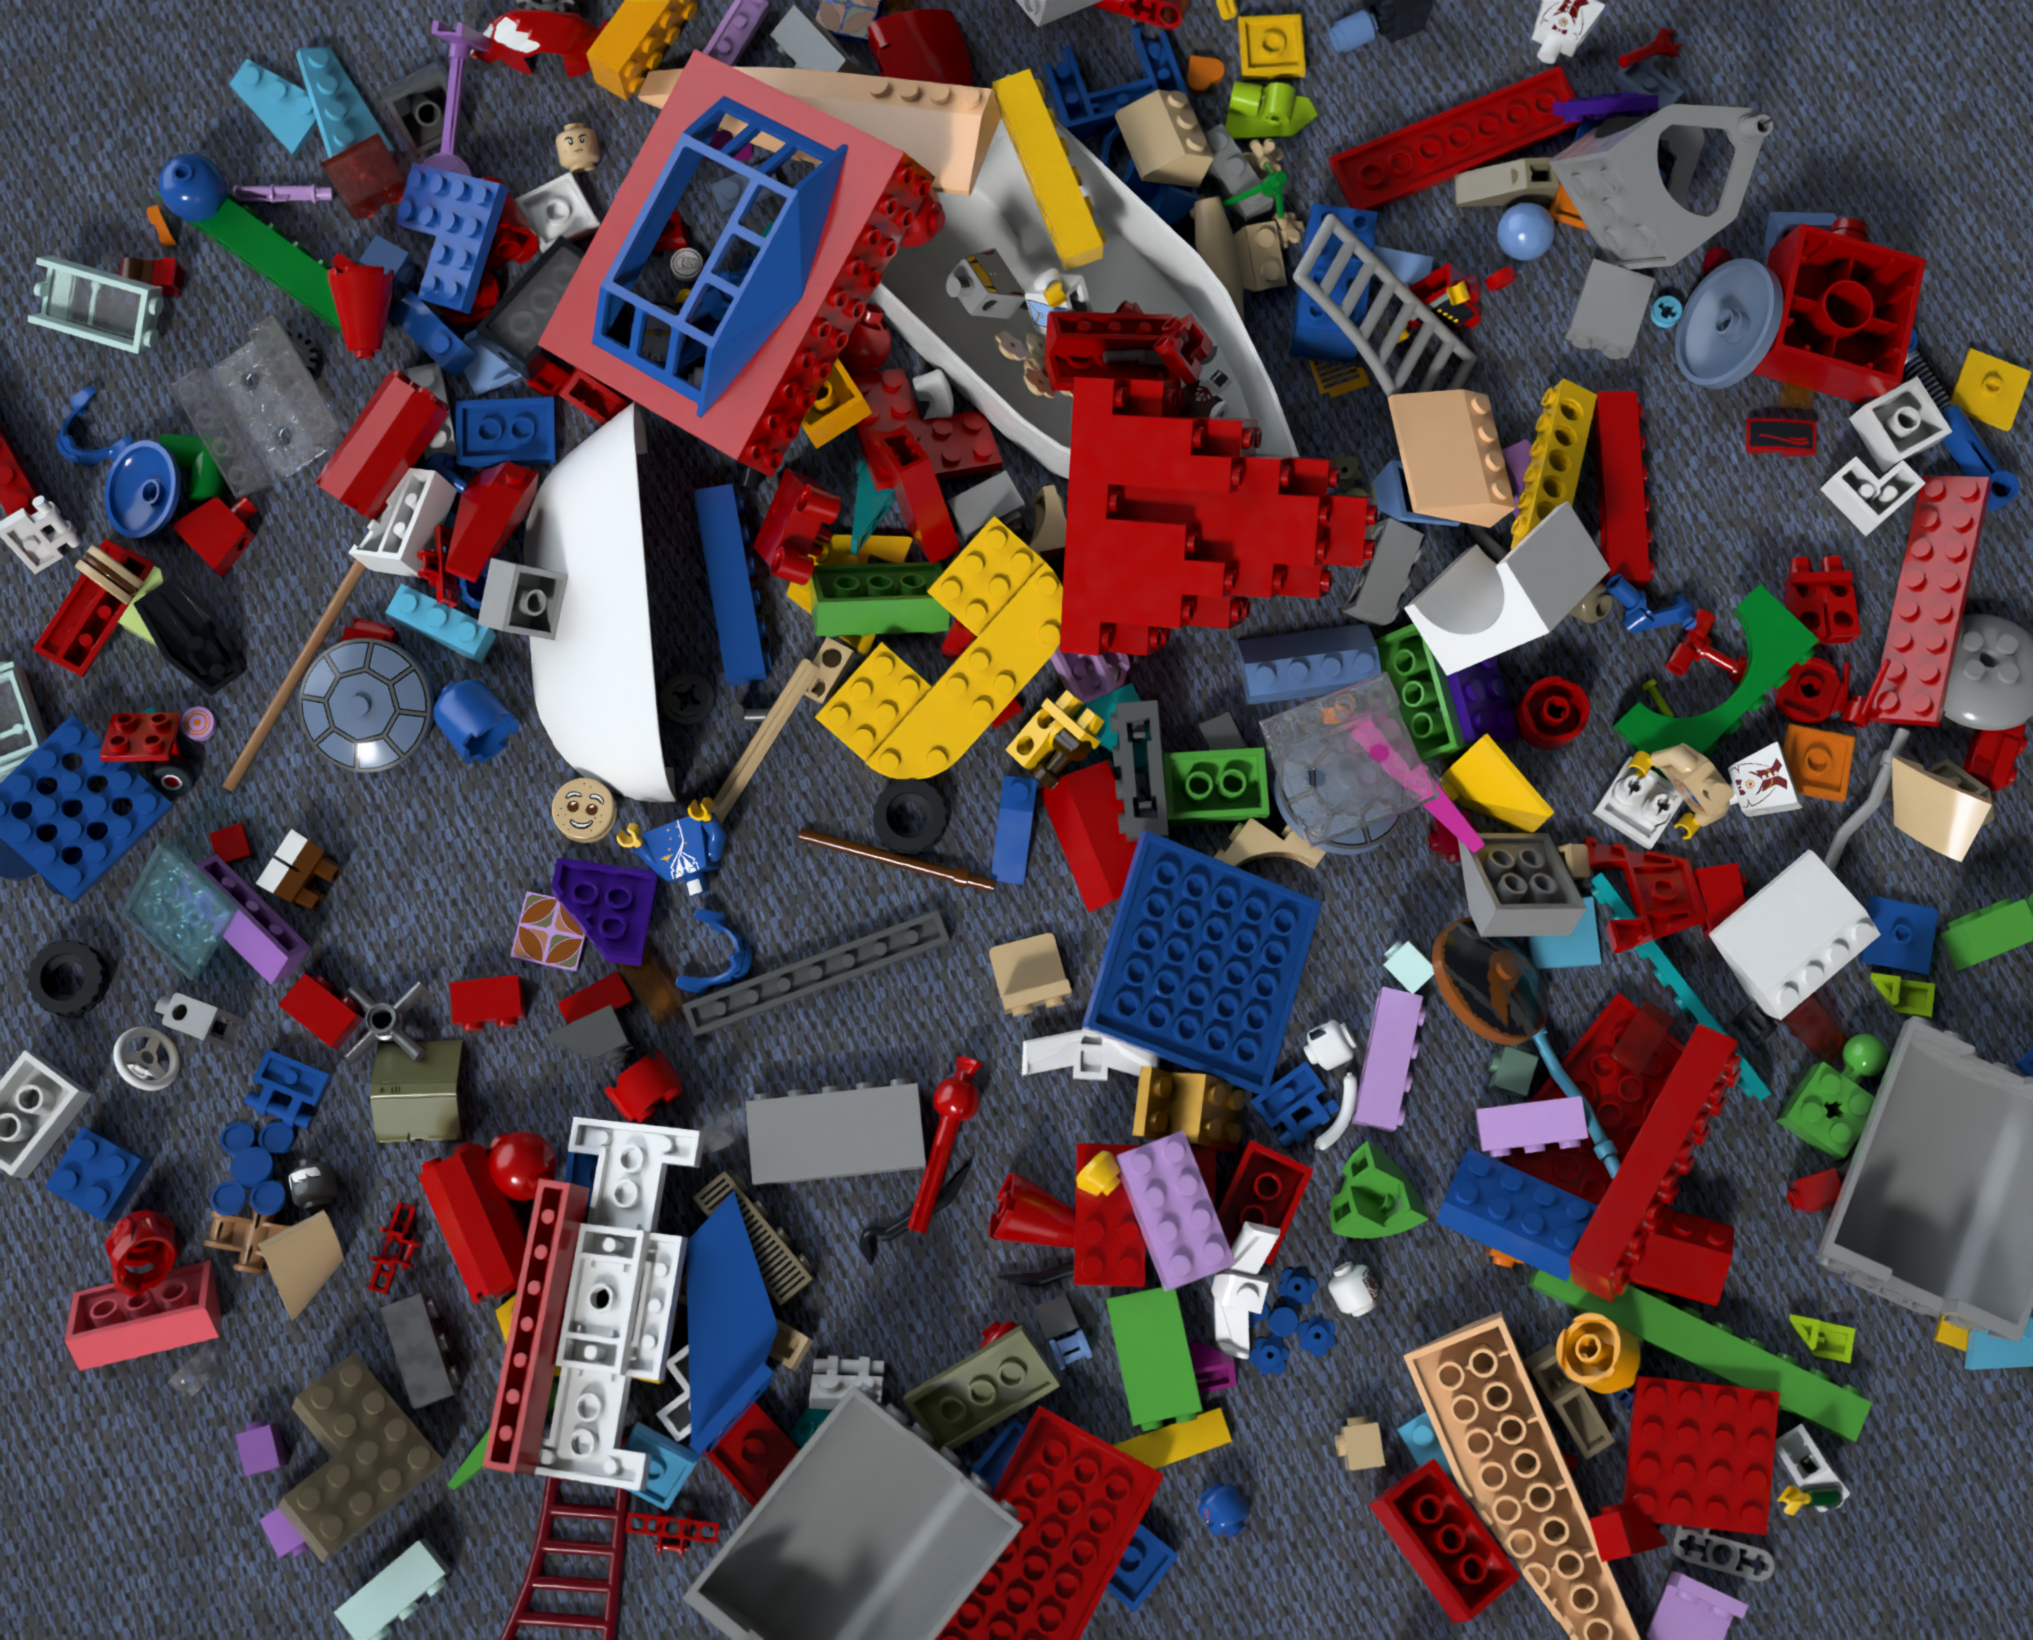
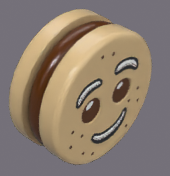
[75,545,144,604]
[552,778,617,843]

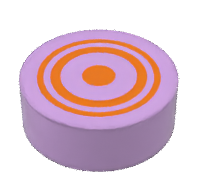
[181,706,217,741]

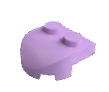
[1050,644,1130,704]

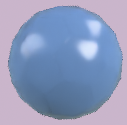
[1497,203,1556,261]

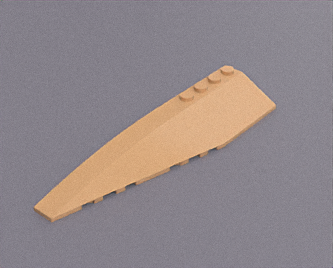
[638,67,1002,196]
[1403,1311,1641,1640]

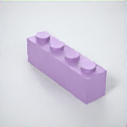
[1351,987,1426,1132]

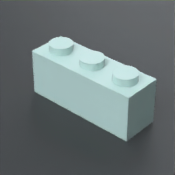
[334,1538,452,1640]

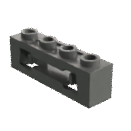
[1110,700,1169,842]

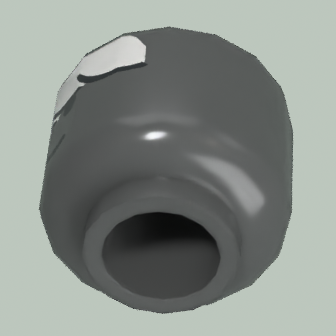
[289,1157,338,1211]

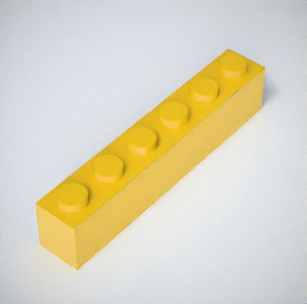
[992,69,1107,272]

